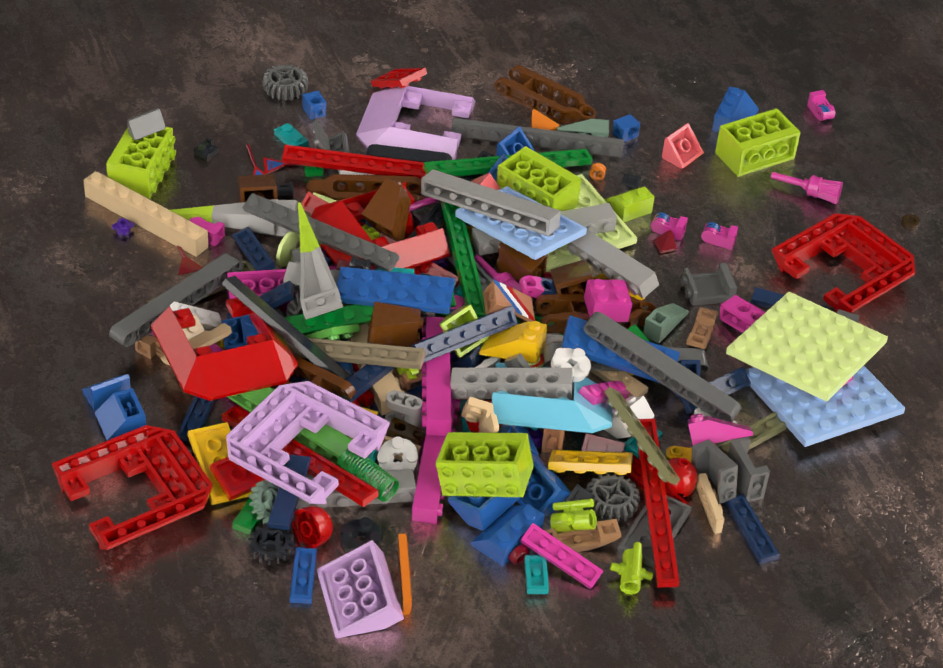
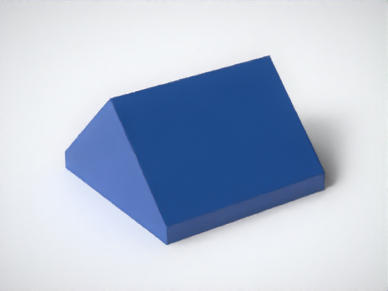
[496,126,535,156]
[82,374,130,411]

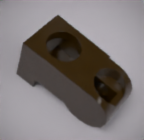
[386,417,426,446]

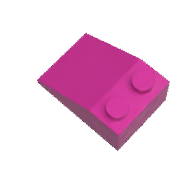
[687,414,753,445]

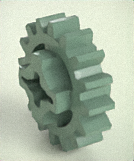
[249,480,279,524]

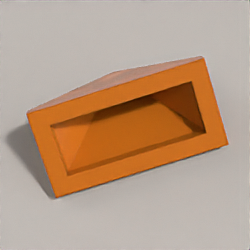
[531,109,560,131]

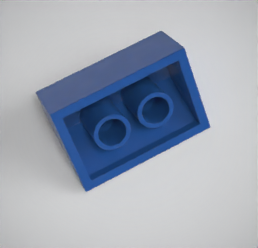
[712,86,759,133]
[517,453,571,518]
[448,496,521,531]
[471,504,545,567]

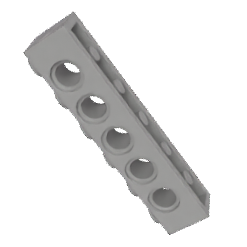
[451,368,573,399]

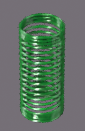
[337,448,399,502]

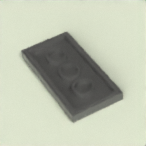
[617,496,692,568]

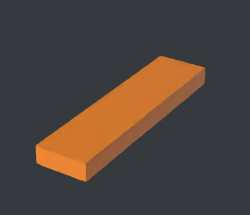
[398,534,412,615]

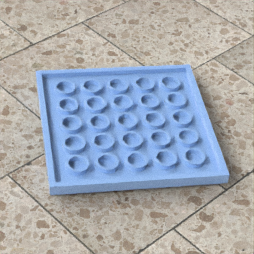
[745,366,905,447]

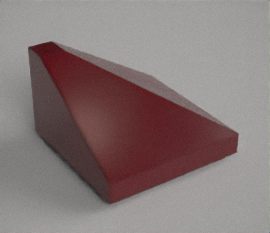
[653,230,677,254]

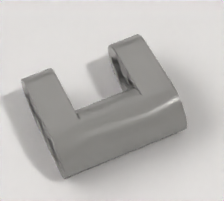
[385,390,423,429]

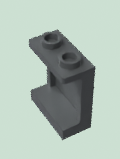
[680,263,737,306]
[728,437,770,502]
[691,439,738,504]

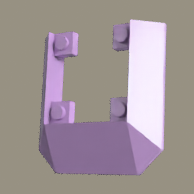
[356,86,475,160]
[226,381,389,504]

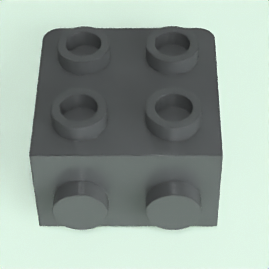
[312,120,350,153]

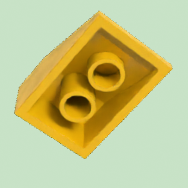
[479,321,547,363]

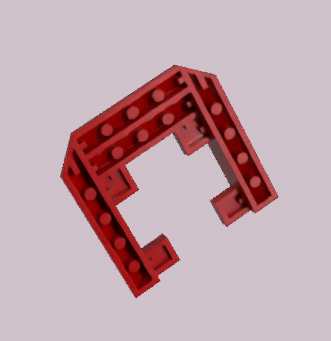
[311,182,450,269]
[772,213,915,313]
[151,297,298,401]
[52,425,213,550]

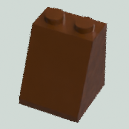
[237,174,278,203]
[362,177,411,242]
[496,242,548,283]
[550,259,593,306]
[367,302,424,347]

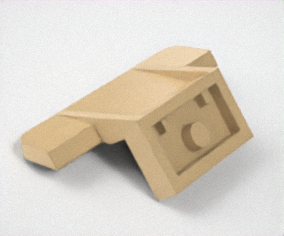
[161,314,232,365]
[461,397,499,433]

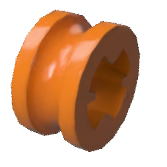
[589,163,606,181]

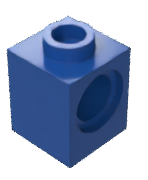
[303,91,326,120]
[612,114,640,142]

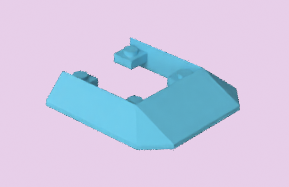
[492,362,612,433]

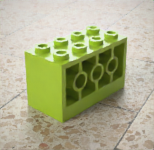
[715,108,800,177]
[106,127,176,199]
[497,146,581,211]
[436,432,534,497]

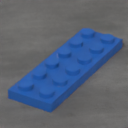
[336,267,455,314]
[561,315,680,383]

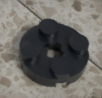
[340,517,382,553]

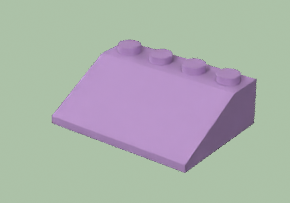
[317,540,404,638]

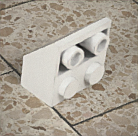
[604,396,655,439]

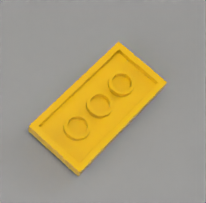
[188,422,252,505]
[548,450,633,475]

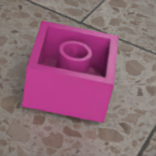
[584,279,632,322]

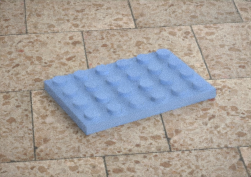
[455,186,587,260]

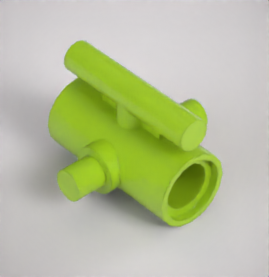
[550,499,597,533]
[610,542,653,594]

